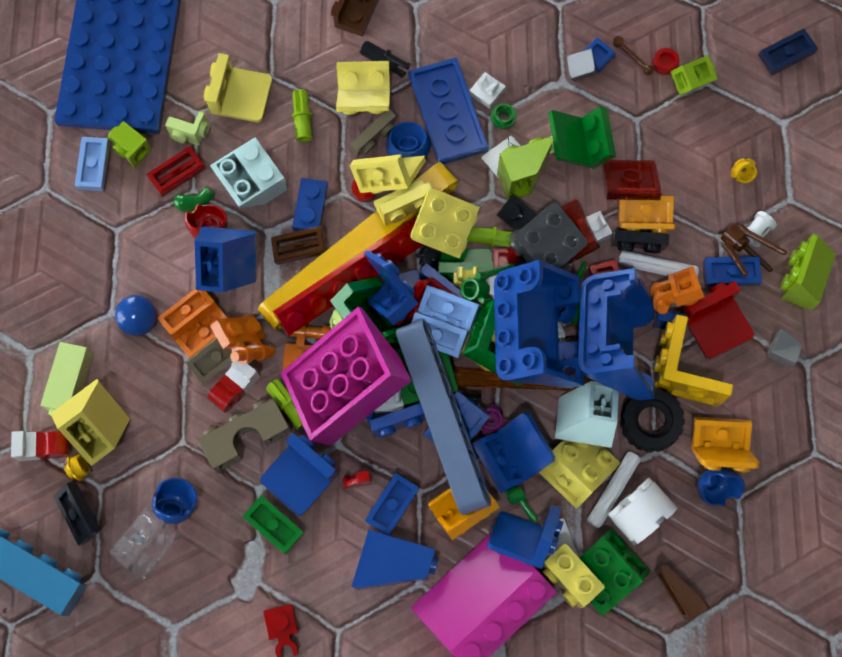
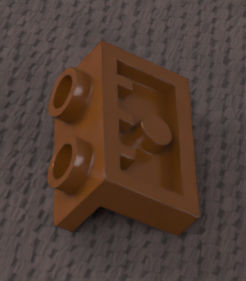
[331,0,379,37]

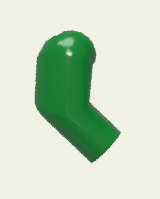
[173,187,215,213]

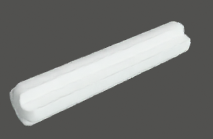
[618,250,699,277]
[587,451,641,528]

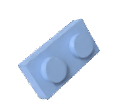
[75,137,110,191]

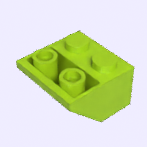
[497,137,553,201]
[780,234,836,311]

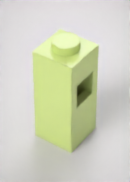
[40,342,94,416]

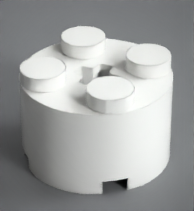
[608,478,678,546]

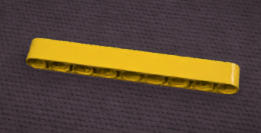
[258,162,459,331]

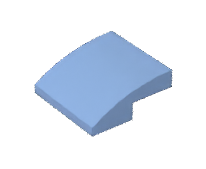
[411,285,481,358]

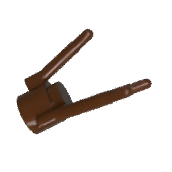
[721,224,787,277]

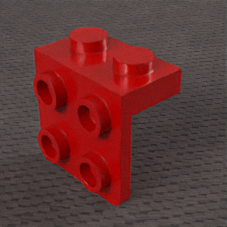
[681,281,754,359]

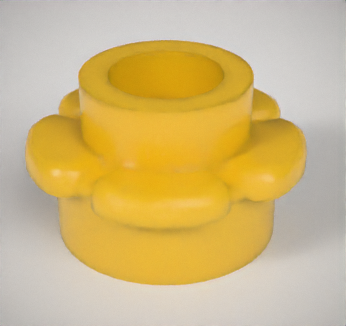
[731,158,757,183]
[64,454,91,481]

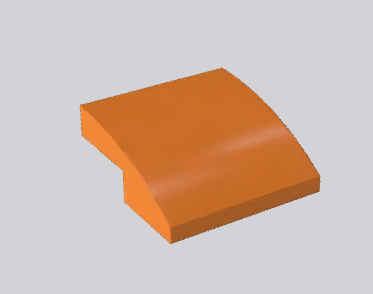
[157,288,228,358]

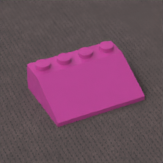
[281,307,411,445]
[411,532,557,657]

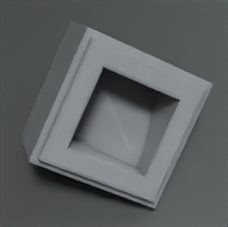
[766,329,802,369]

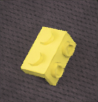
[374,180,432,226]
[542,544,604,609]

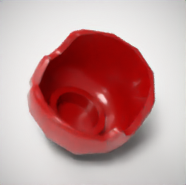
[185,204,228,239]

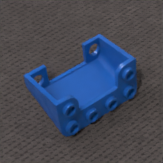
[494,260,584,388]

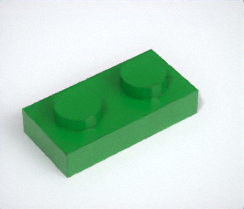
[242,495,305,555]

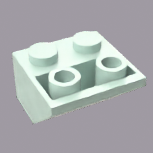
[210,137,288,209]
[554,381,619,448]

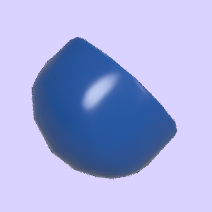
[115,295,157,336]
[697,467,745,506]
[151,478,198,524]

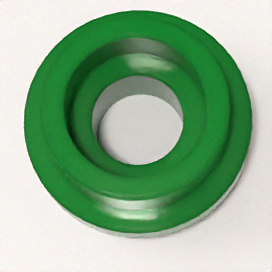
[491,103,517,129]

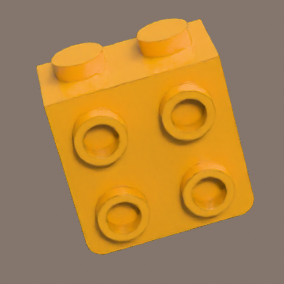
[691,417,759,472]

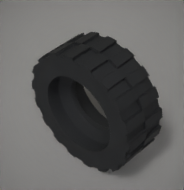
[620,389,685,453]

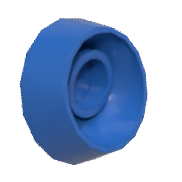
[385,122,431,158]

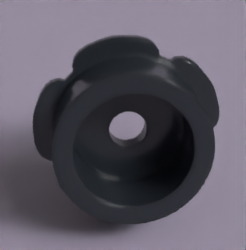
[416,247,442,268]

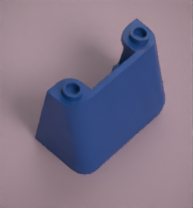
[578,268,655,401]

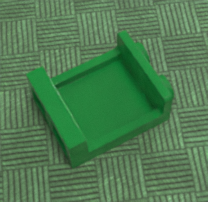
[330,277,408,347]

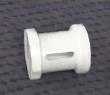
[747,211,777,247]

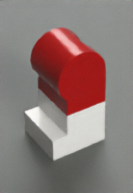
[207,362,260,413]
[11,431,69,461]

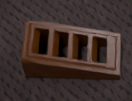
[655,564,710,620]

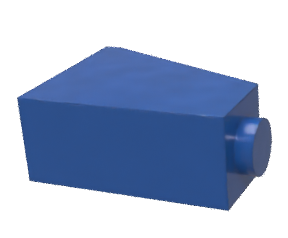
[352,530,439,590]

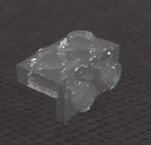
[109,507,180,579]

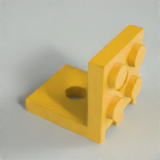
[653,315,733,407]

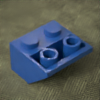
[194,227,256,292]

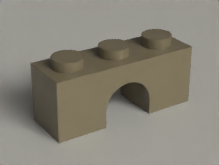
[198,399,292,473]

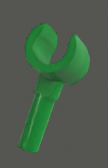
[506,487,538,522]

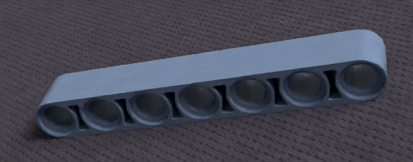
[396,319,491,515]

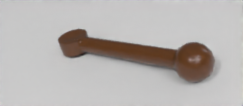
[613,36,654,75]

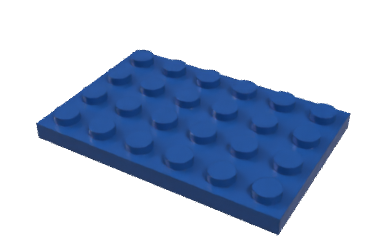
[54,0,181,134]

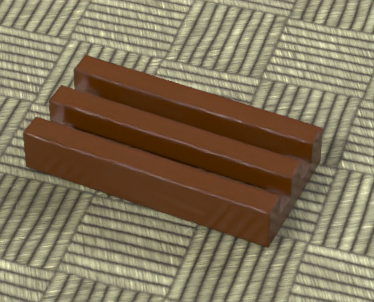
[271,226,328,265]

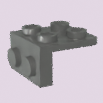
[507,203,587,268]

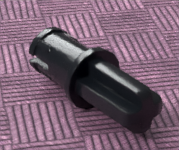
[360,41,410,78]

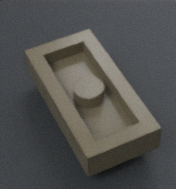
[350,109,396,158]
[185,337,232,384]

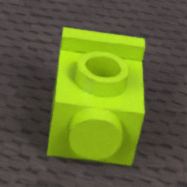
[671,55,718,95]
[108,121,152,169]

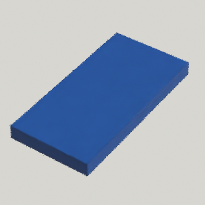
[408,57,489,165]

